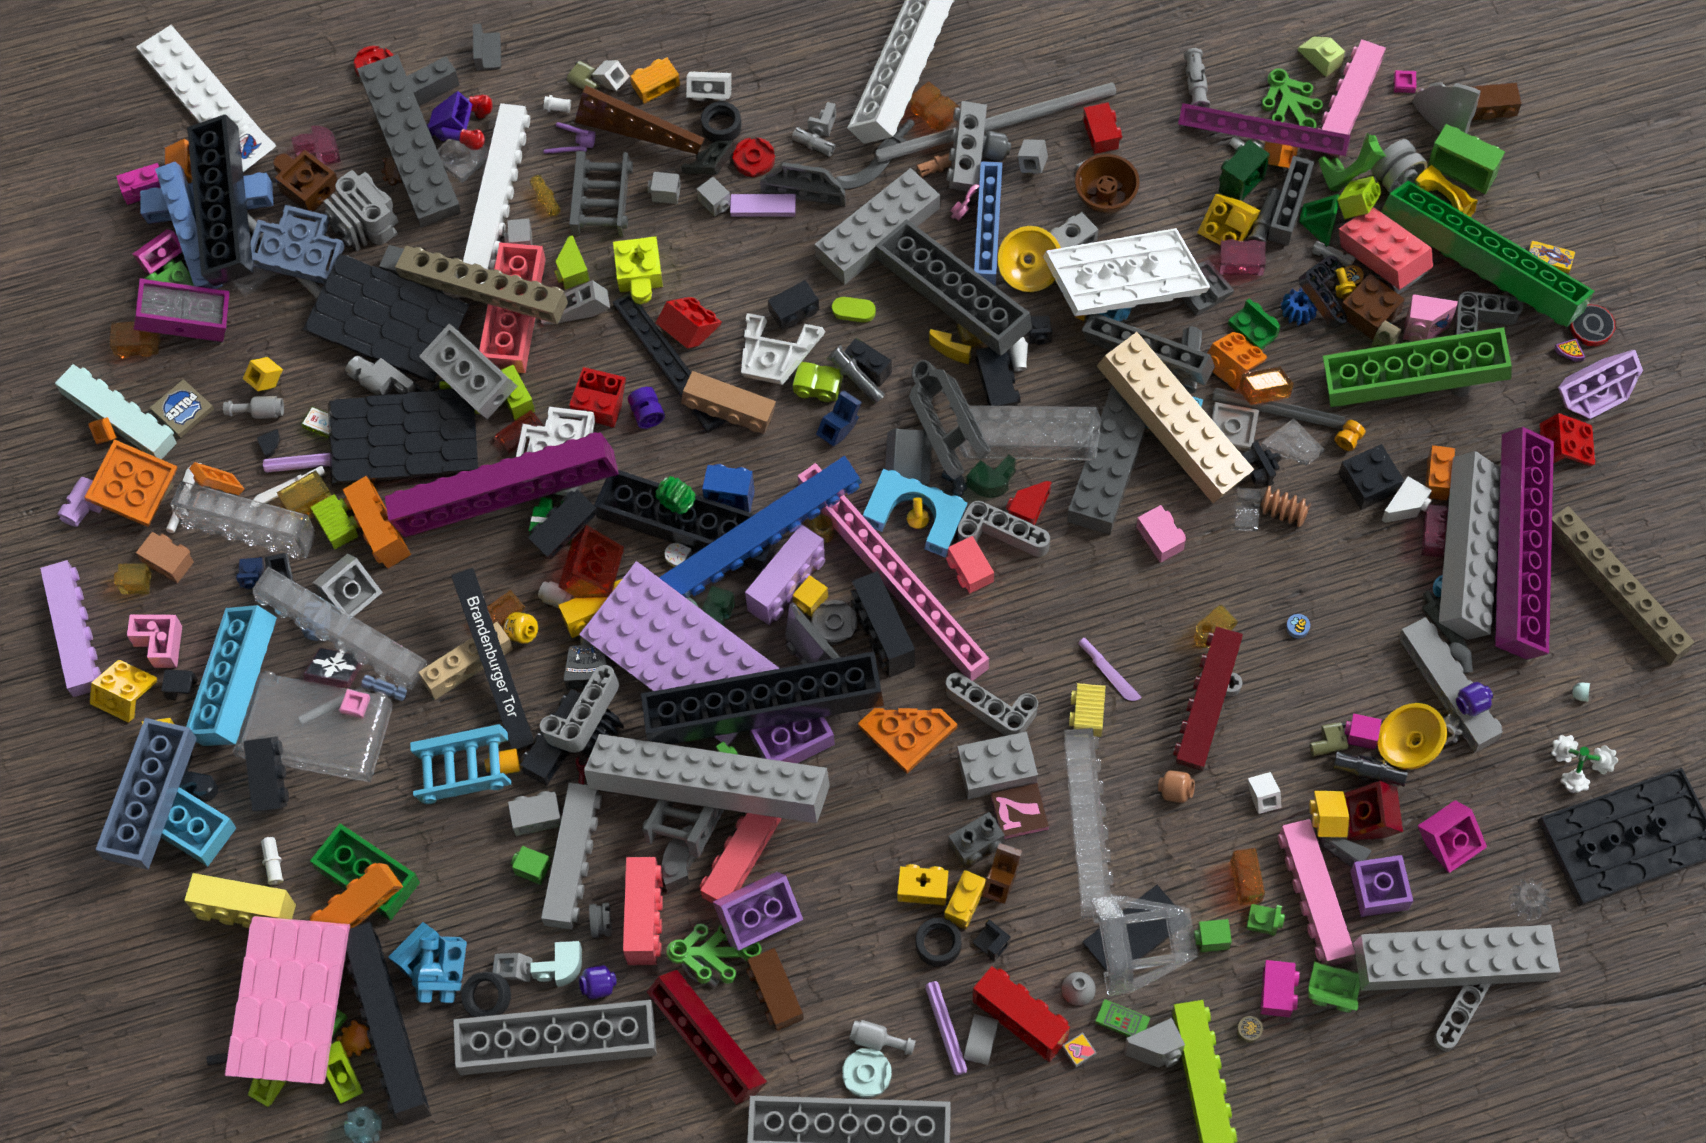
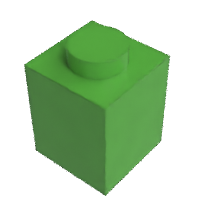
[511,846,551,885]
[1194,919,1232,952]

